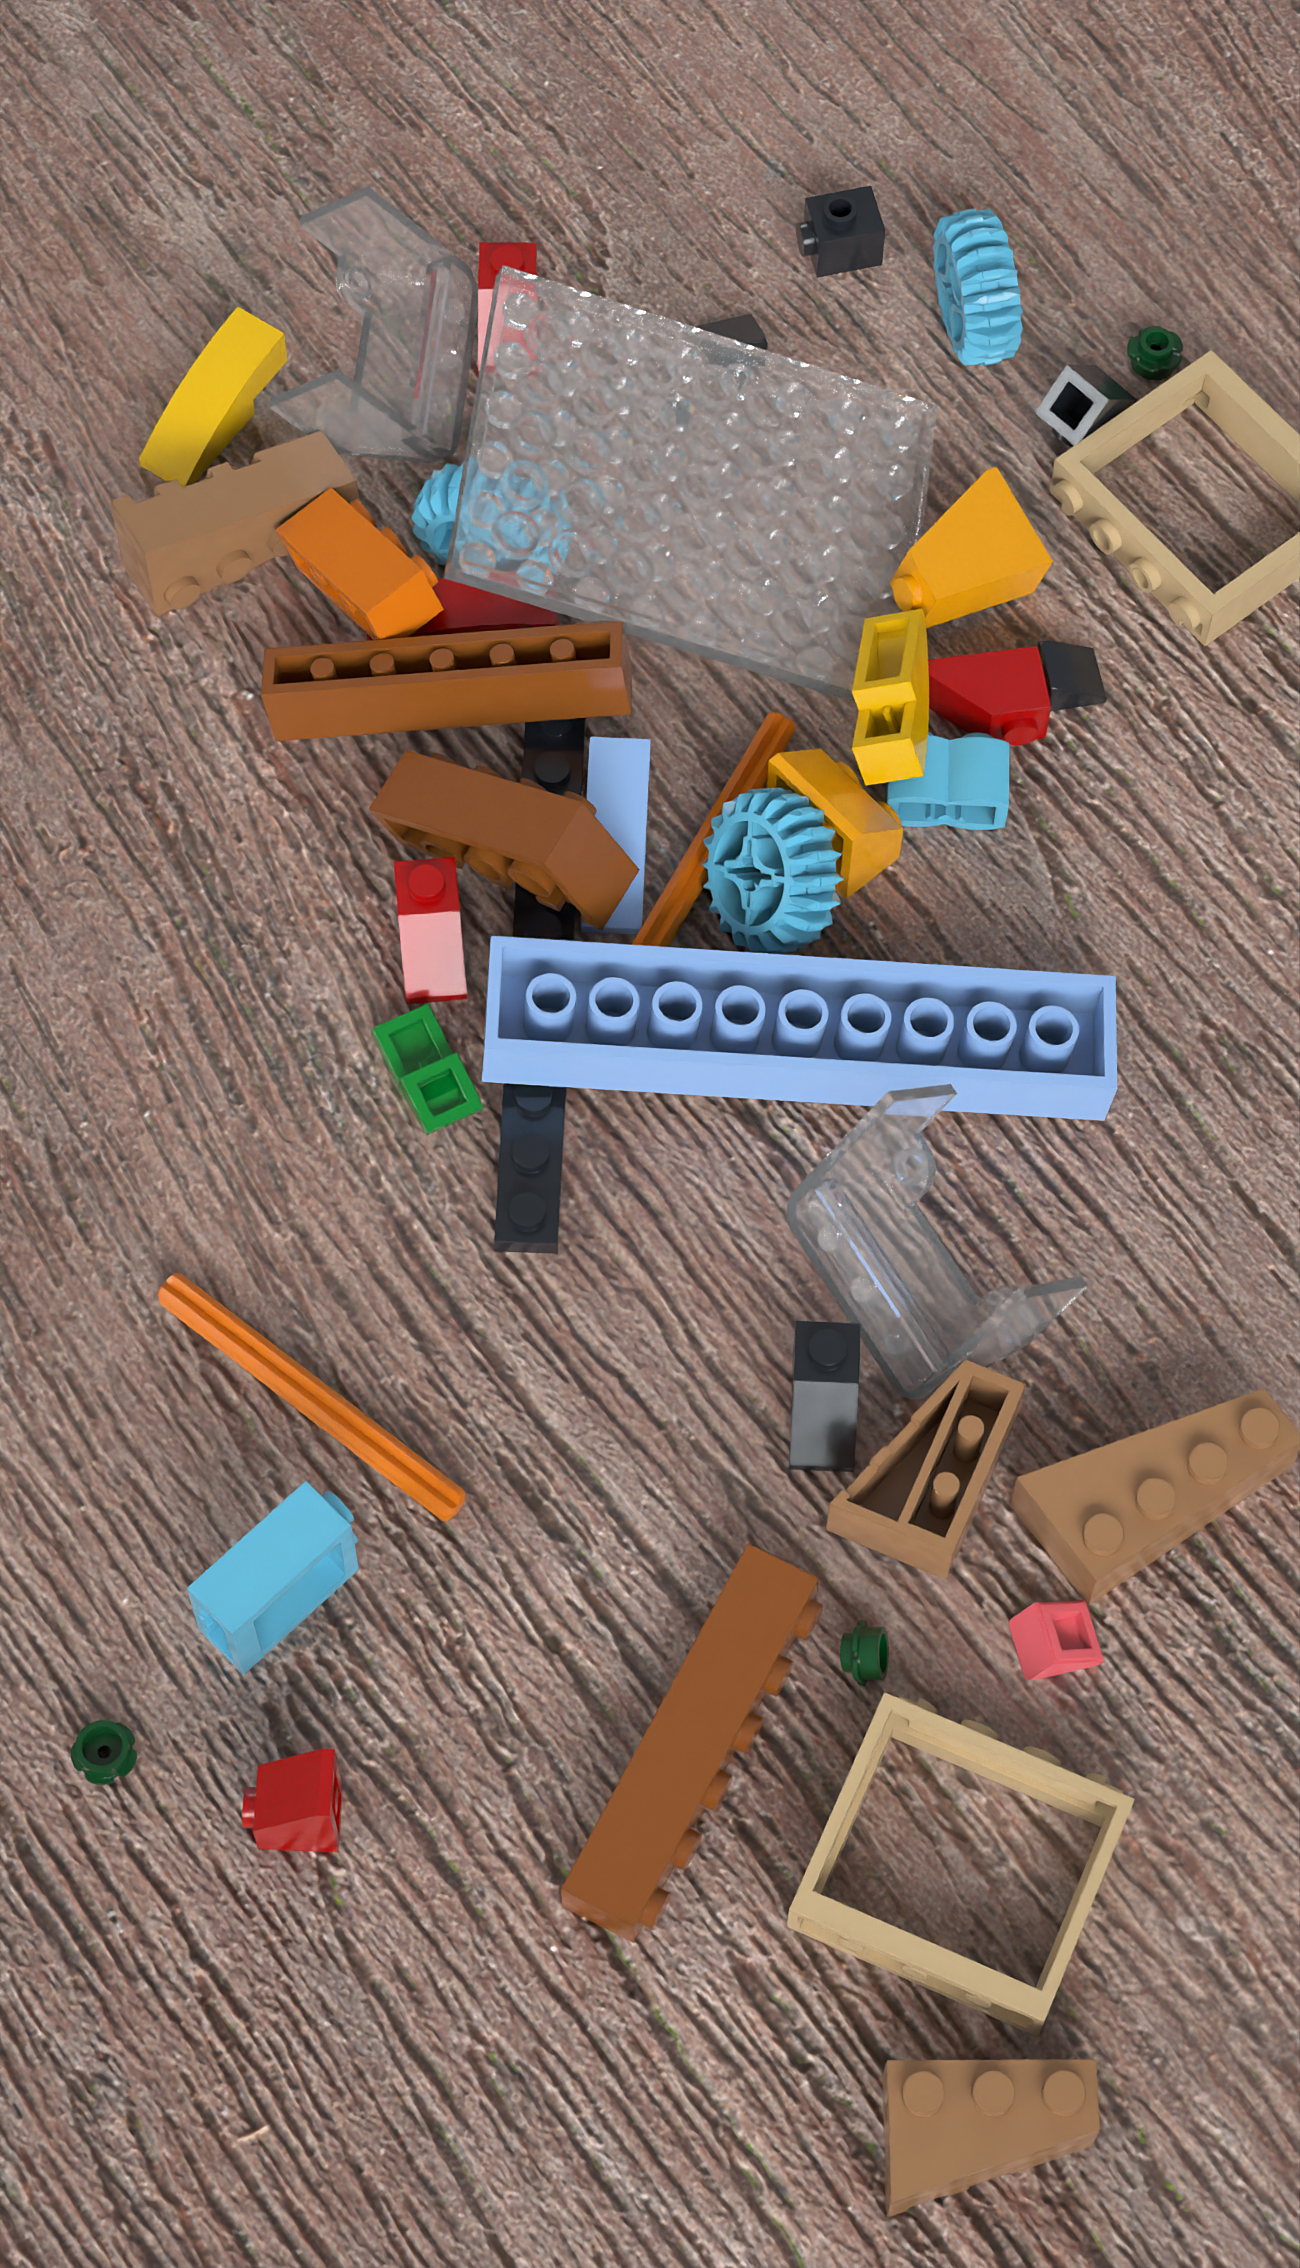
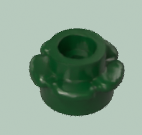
[1127,326,1183,380]
[840,1620,889,1686]
[71,1720,137,1785]

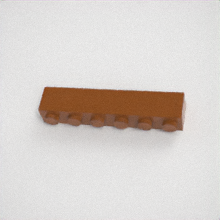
[261,620,632,741]
[561,1543,823,1943]

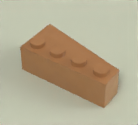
[110,430,359,617]
[1010,1388,1300,1606]

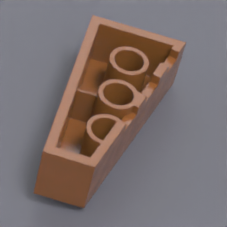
[369,750,640,930]

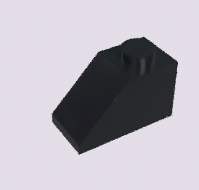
[789,1321,861,1472]

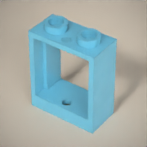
[187,1481,359,1675]

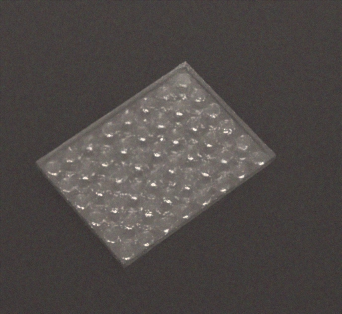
[444,265,937,702]

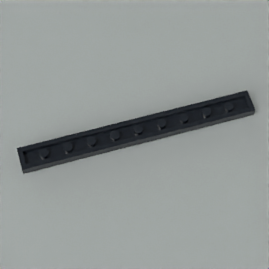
[494,718,586,1254]

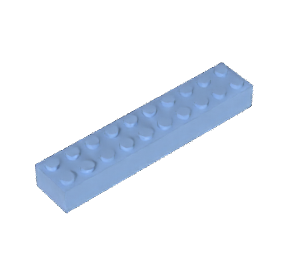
[482,936,1118,1121]

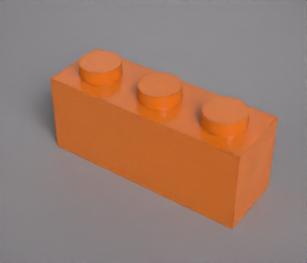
[275,487,444,640]

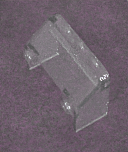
[269,186,478,463]
[787,1084,1088,1400]

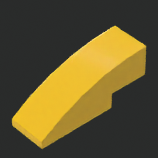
[139,307,288,487]
[852,609,929,786]

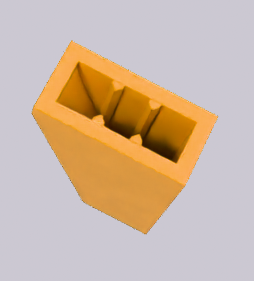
[889,466,1053,628]

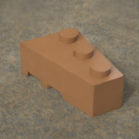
[826,1359,1026,1580]
[882,2059,1100,2218]

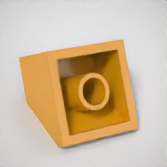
[767,748,903,900]

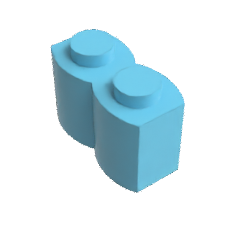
[885,732,1009,830]

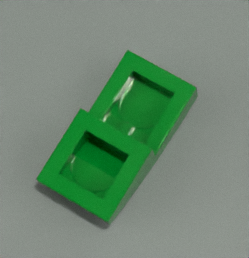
[371,1003,484,1135]

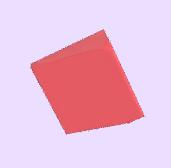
[1009,1600,1104,1680]

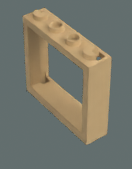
[1049,350,1300,646]
[787,1692,1135,2037]

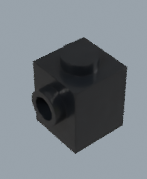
[796,186,885,278]
[1035,364,1137,447]

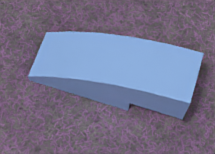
[581,737,651,934]

